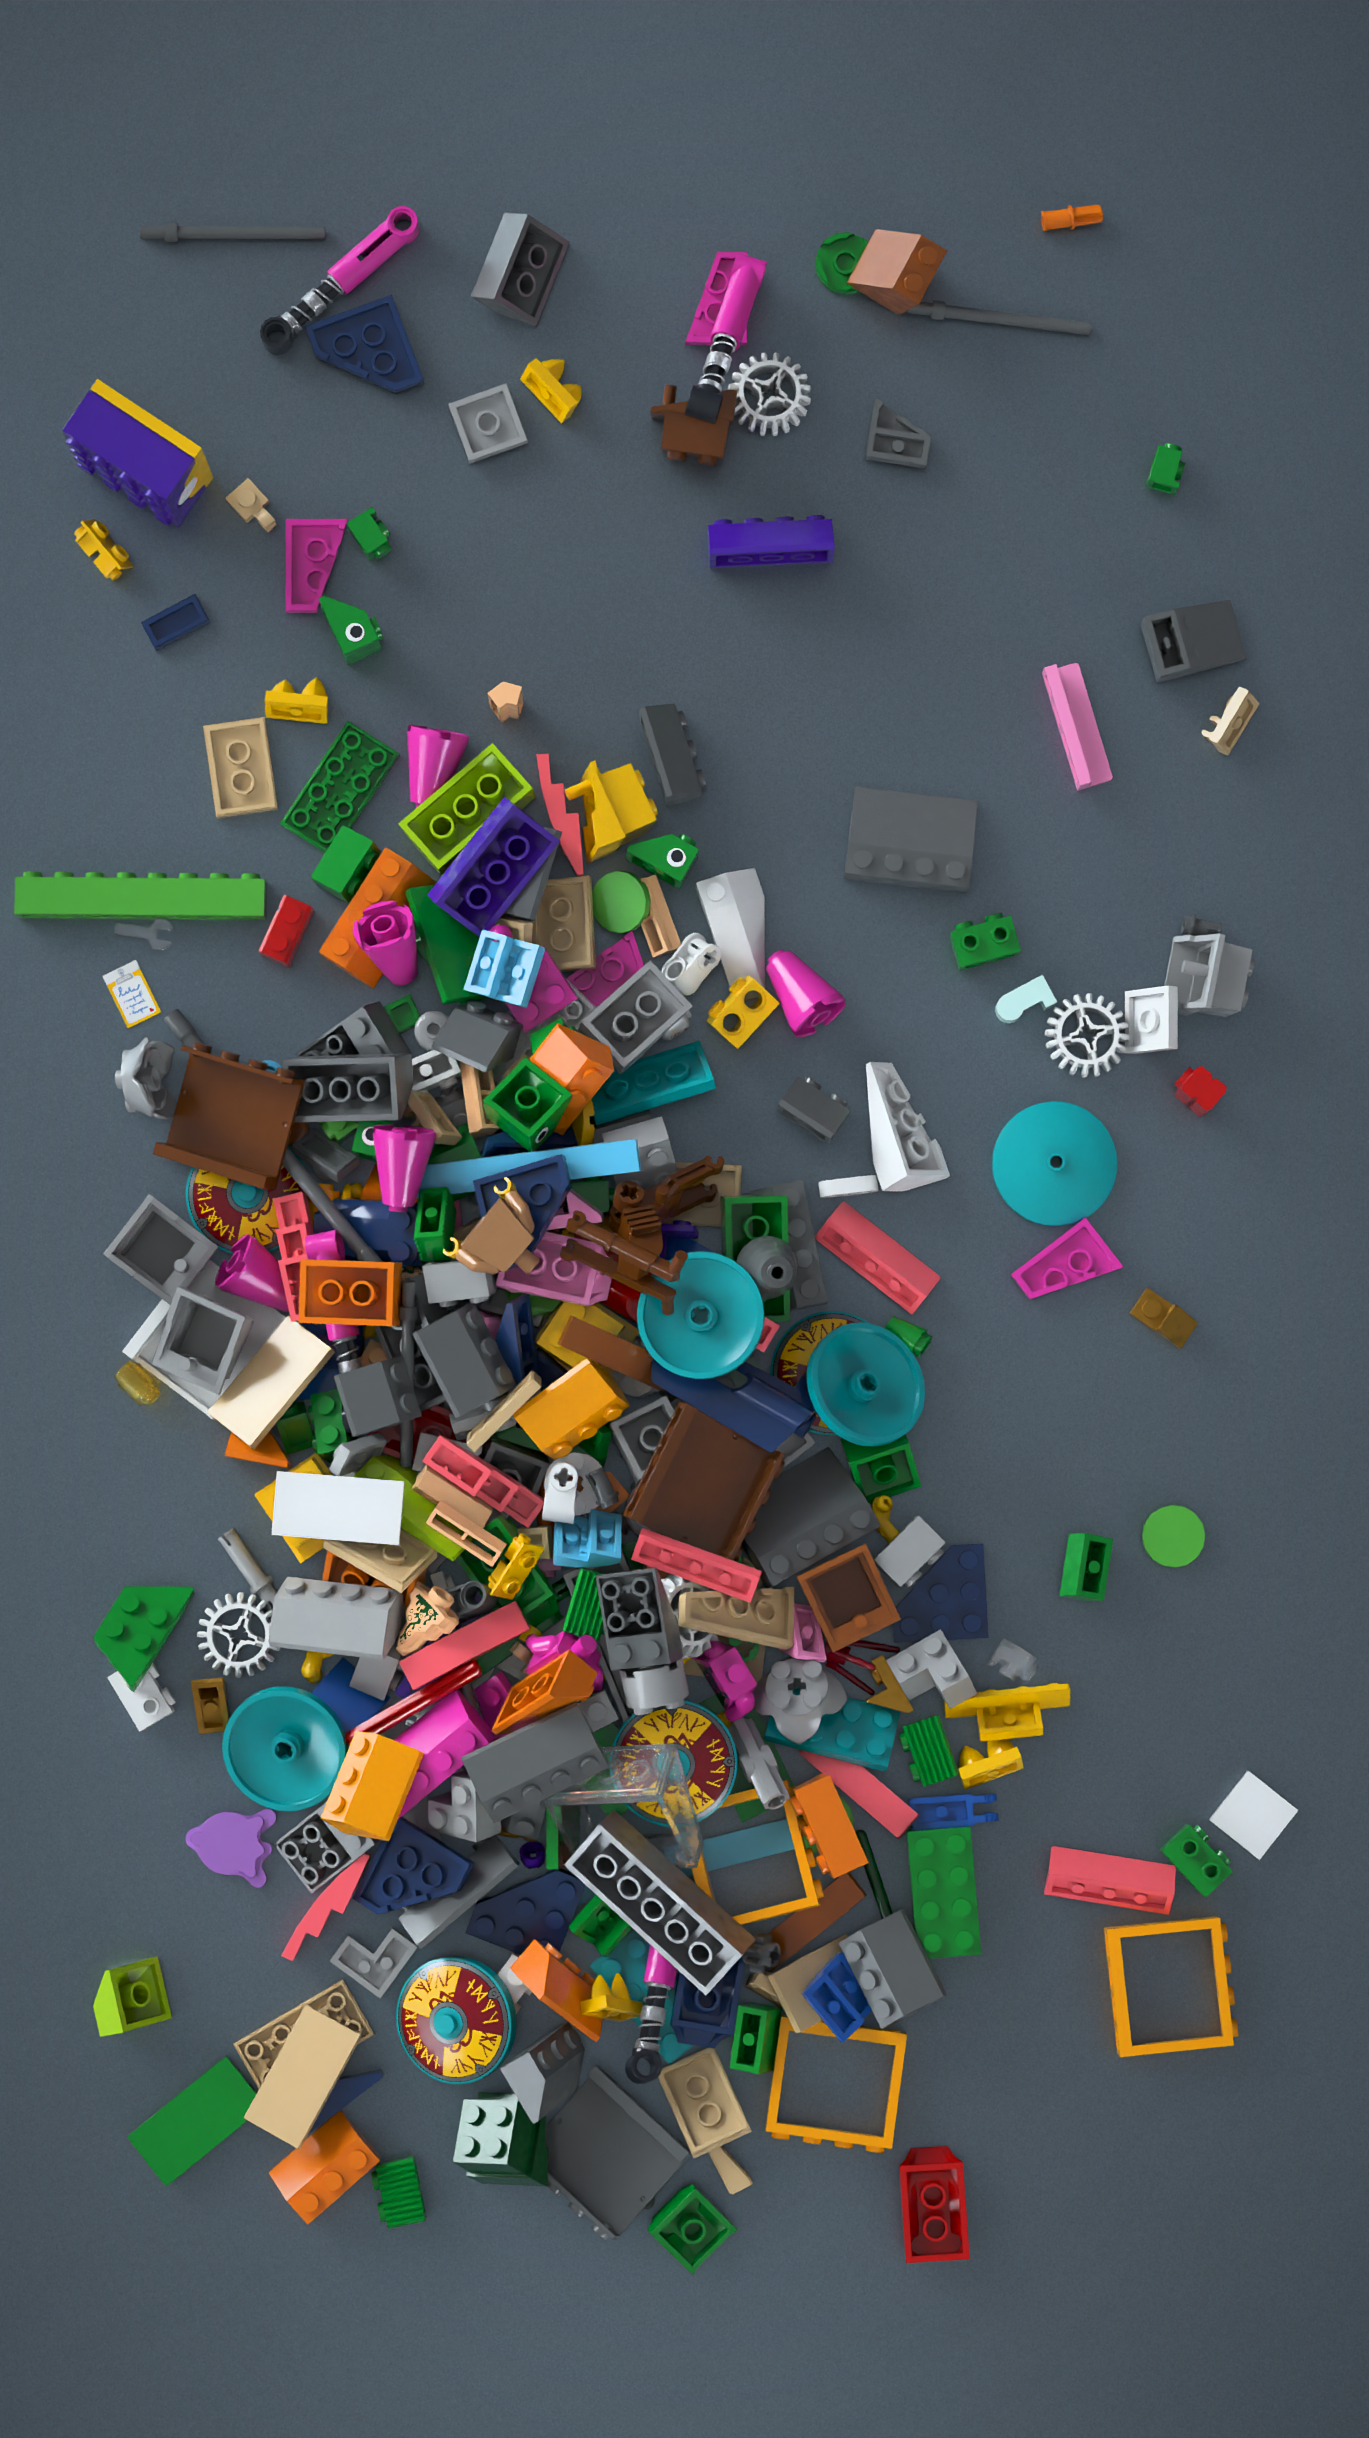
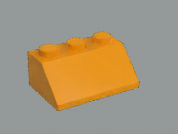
[513,1358,630,1460]
[321,1731,424,1841]

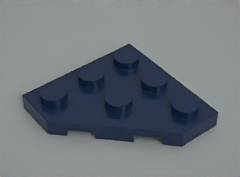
[305,294,424,393]
[473,1154,572,1272]
[893,1544,989,1643]
[352,1817,475,1915]
[466,1869,585,1955]

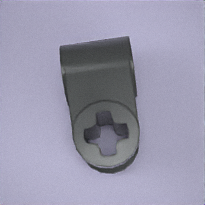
[444,1581,498,1624]

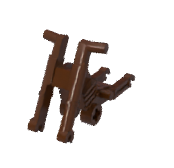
[560,1156,724,1316]

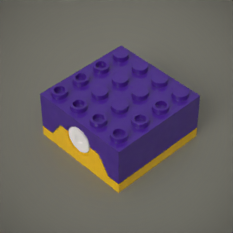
[62,379,213,527]

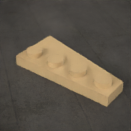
[678,1587,794,1650]

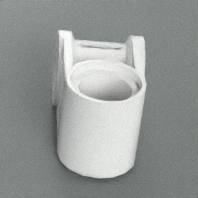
[662,933,721,996]
[542,1462,578,1524]

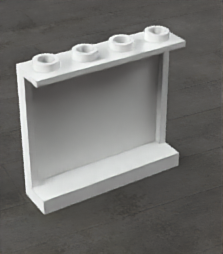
[122,1260,286,1421]

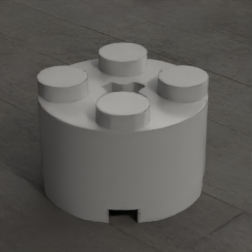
[619,1658,689,1715]

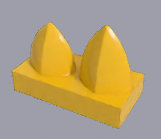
[520,358,582,424]
[265,677,329,724]
[958,1739,1024,1790]
[580,1973,643,2022]

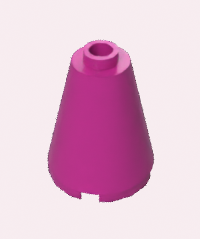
[407,724,469,808]
[353,901,418,985]
[766,950,846,1038]
[373,1124,436,1212]
[215,1234,289,1313]

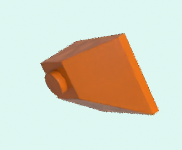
[225,1430,293,1469]

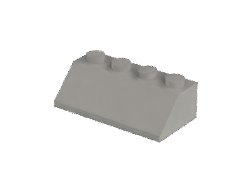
[268,1577,406,1660]

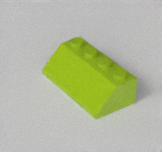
[398,743,536,876]

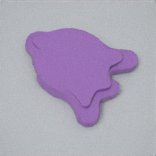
[186,1808,277,1888]

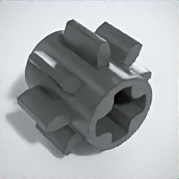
[742,1933,781,1974]

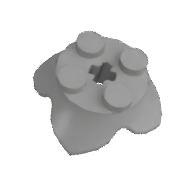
[115,1037,176,1119]
[753,1656,847,1745]

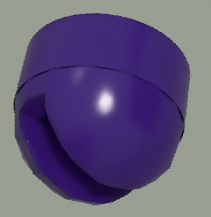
[519,1841,546,1869]

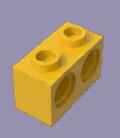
[706,975,780,1049]

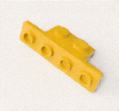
[944,1683,1070,1742]

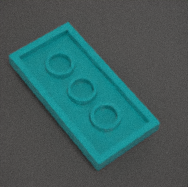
[591,1040,716,1125]
[764,1688,900,1772]
[590,1929,693,2065]

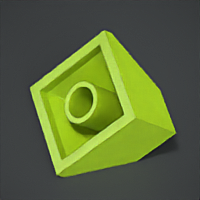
[93,1956,172,2037]

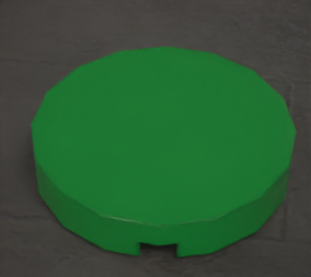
[815,232,868,295]

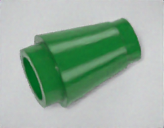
[885,1316,933,1358]

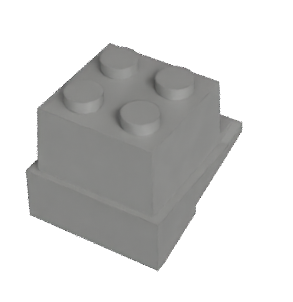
[1164,934,1255,1017]
[103,1194,219,1305]
[152,1287,254,1395]

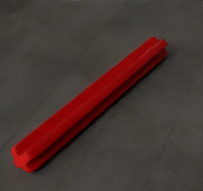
[345,1659,482,1747]

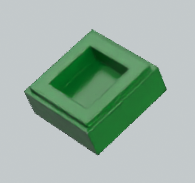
[384,994,421,1034]

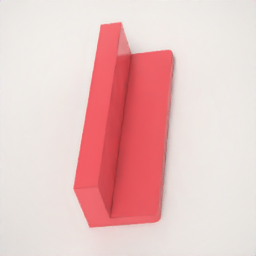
[815,1201,941,1315]
[631,1528,762,1603]
[1044,1846,1176,1915]

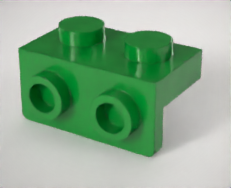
[568,1894,632,1957]

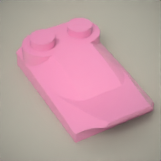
[496,1232,612,1307]

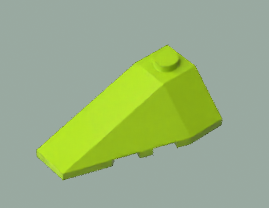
[353,1455,473,1561]

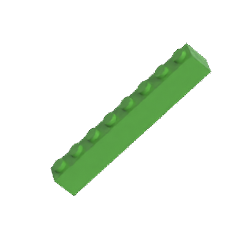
[14,871,267,920]

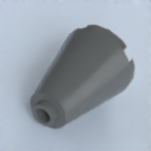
[736,1236,799,1299]

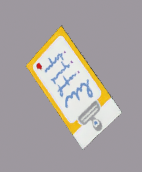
[102,960,161,1028]

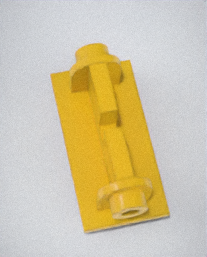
[74,519,134,581]
[488,1533,545,1600]

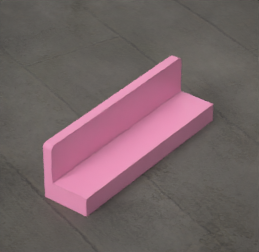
[1042,663,1113,791]

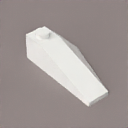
[696,868,765,1002]
[866,1062,950,1191]

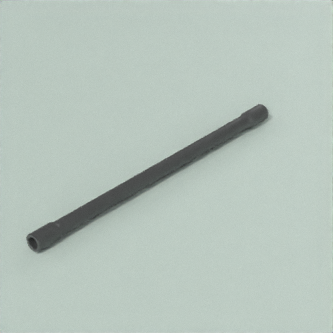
[164,1009,383,1262]

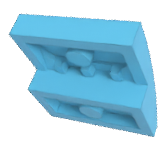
[464,930,545,1008]
[553,1509,622,1568]

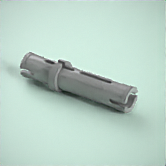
[218,1528,277,1617]

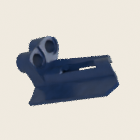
[651,1360,817,1454]

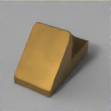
[1129,1287,1198,1349]
[864,1655,914,1713]
[191,1677,230,1734]

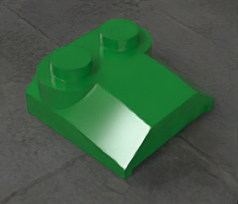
[647,2184,738,2275]

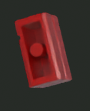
[259,895,315,968]
[1174,1066,1227,1117]

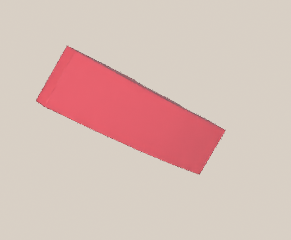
[536,753,584,877]
[273,1192,314,1322]
[422,1435,544,1528]
[399,1601,531,1690]
[799,1750,920,1839]
[281,1852,372,1961]

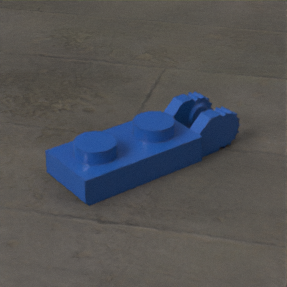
[908,1793,999,1830]

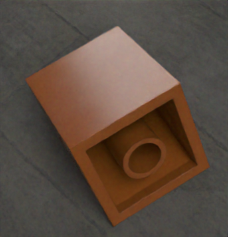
[846,229,947,315]

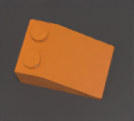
[298,1259,402,1326]

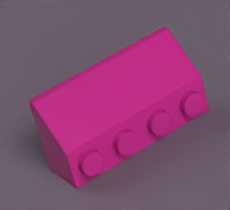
[394,1689,497,1819]

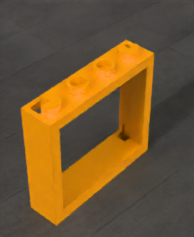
[681,1780,824,1926]
[1104,1916,1238,2057]
[765,2014,907,2153]

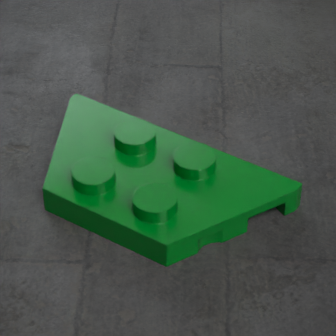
[93,1586,195,1692]

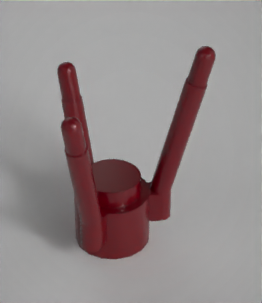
[824,1640,900,1695]

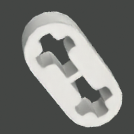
[818,1175,879,1198]

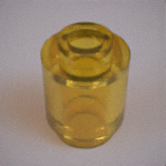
[114,1360,161,1406]

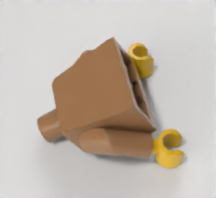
[443,1177,540,1274]

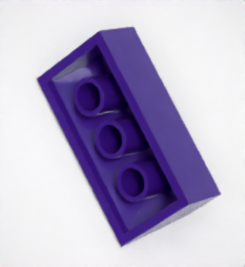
[708,515,835,568]
[427,796,560,937]

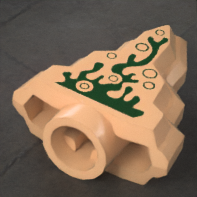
[396,1581,459,1657]

